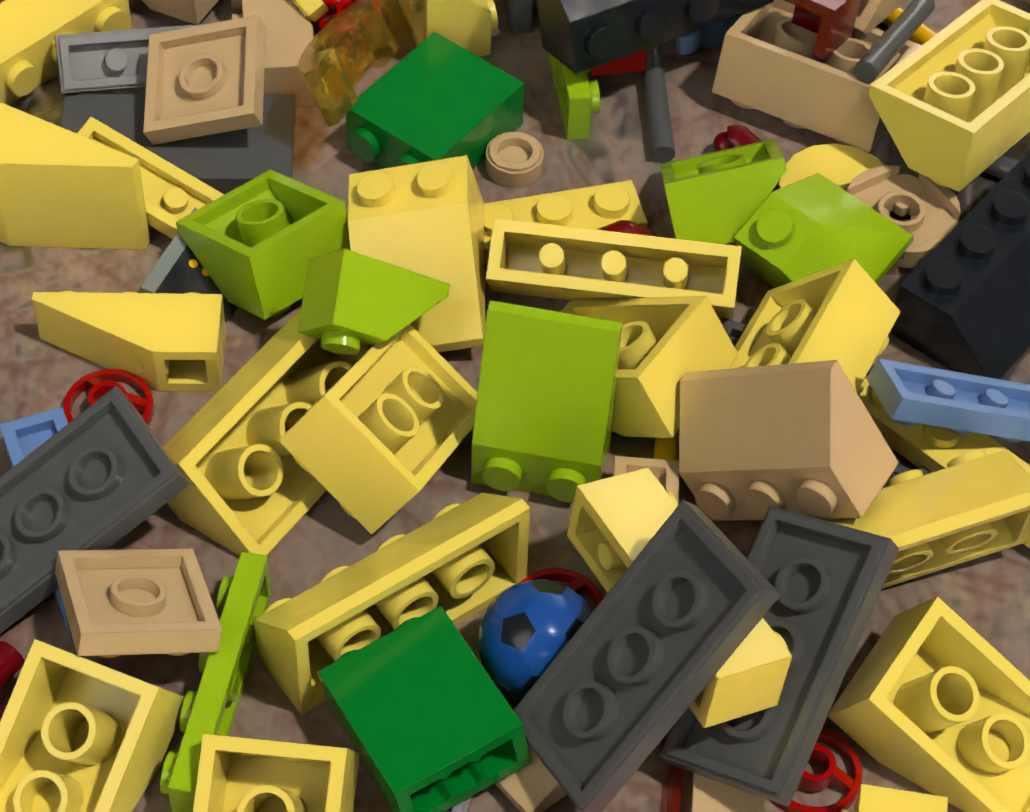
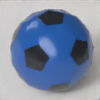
[478,579,593,700]

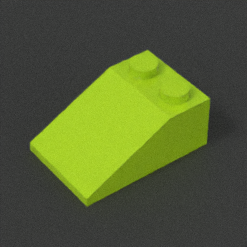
[471,300,622,502]

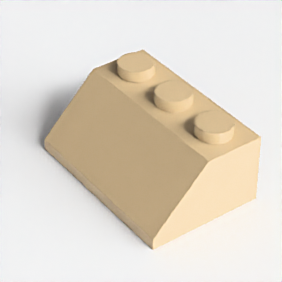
[712,0,922,153]
[679,360,899,521]

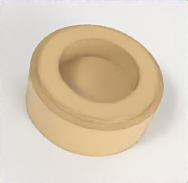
[486,132,544,188]

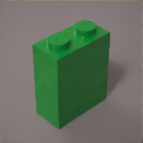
[346,32,525,170]
[318,606,532,812]

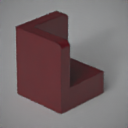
[784,0,861,60]

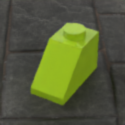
[298,248,450,355]

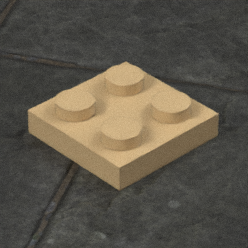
[143,15,266,145]
[55,548,222,658]

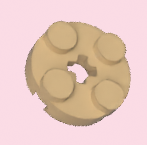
[847,165,960,275]

